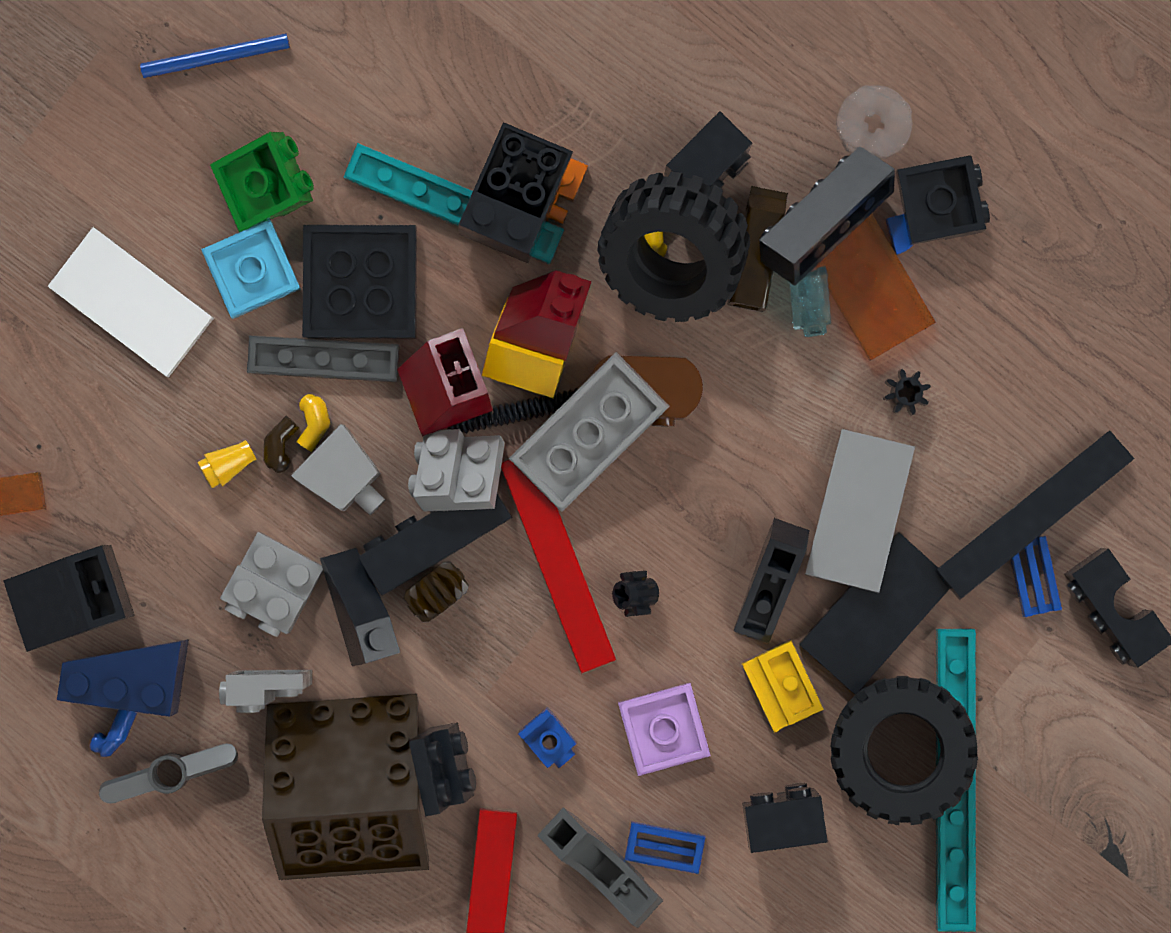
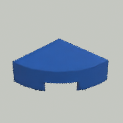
[885,214,913,256]

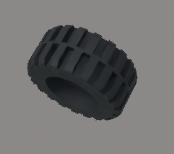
[597,172,750,322]
[830,676,978,825]

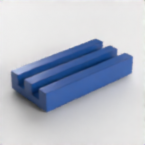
[1011,536,1062,617]
[624,821,706,874]

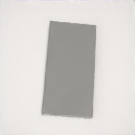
[509,352,669,512]
[805,429,915,593]

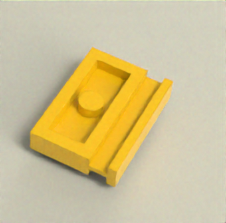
[741,640,824,733]

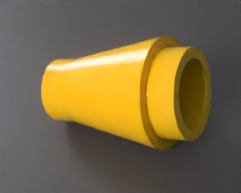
[197,440,257,488]

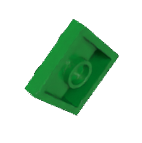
[210,132,314,233]

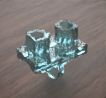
[789,266,831,337]

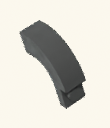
[537,808,664,928]

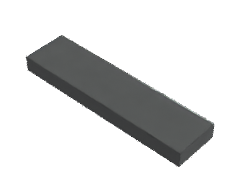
[247,336,400,382]

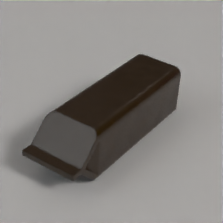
[727,186,788,312]

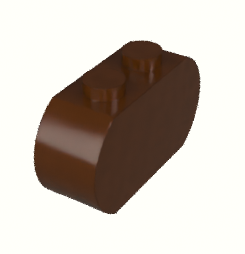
[591,355,703,427]

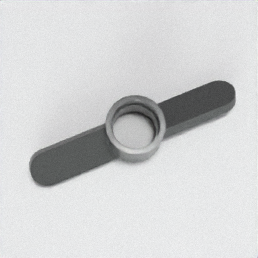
[99,743,238,804]

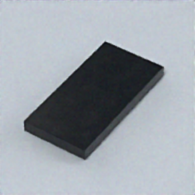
[799,532,950,695]

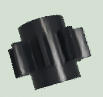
[883,369,931,416]
[612,570,659,617]

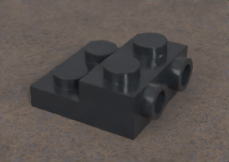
[896,155,990,245]
[409,722,476,817]

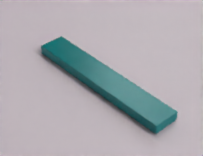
[343,143,564,265]

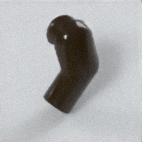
[263,415,299,473]

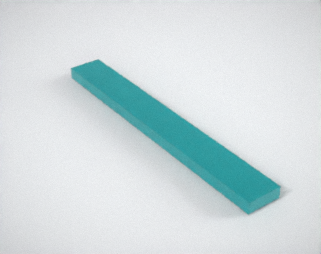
[936,629,976,932]

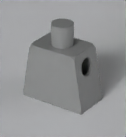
[291,424,386,515]

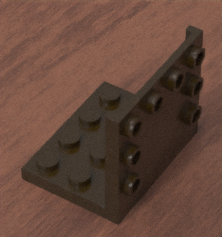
[262,694,429,880]

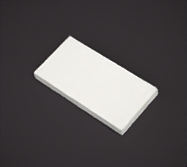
[48,227,214,377]

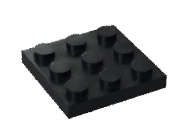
[302,225,417,339]

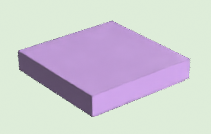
[618,683,711,776]

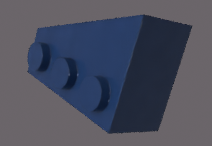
[57,639,189,717]

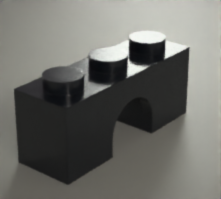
[1064,548,1171,668]

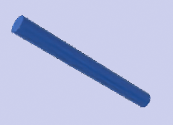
[140,33,290,78]

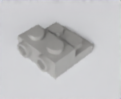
[408,429,505,511]
[220,532,323,637]
[219,669,312,713]

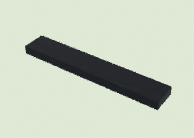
[935,430,1135,600]

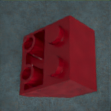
[397,328,493,437]

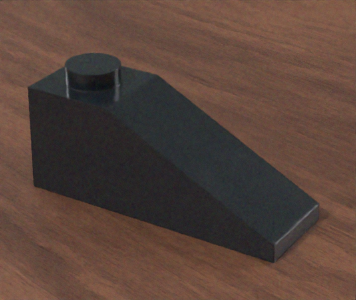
[734,518,810,644]
[320,548,400,667]

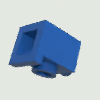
[518,707,577,768]

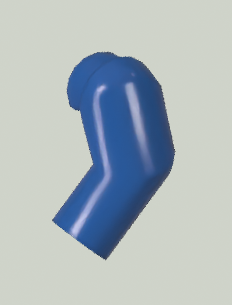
[90,709,137,757]

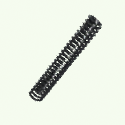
[447,388,578,434]

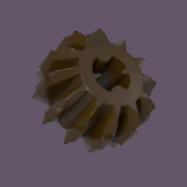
[404,561,469,622]

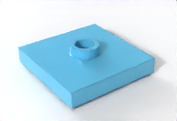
[201,219,301,319]

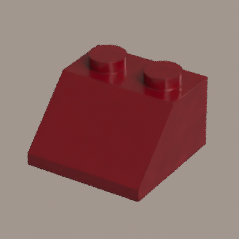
[493,270,592,361]

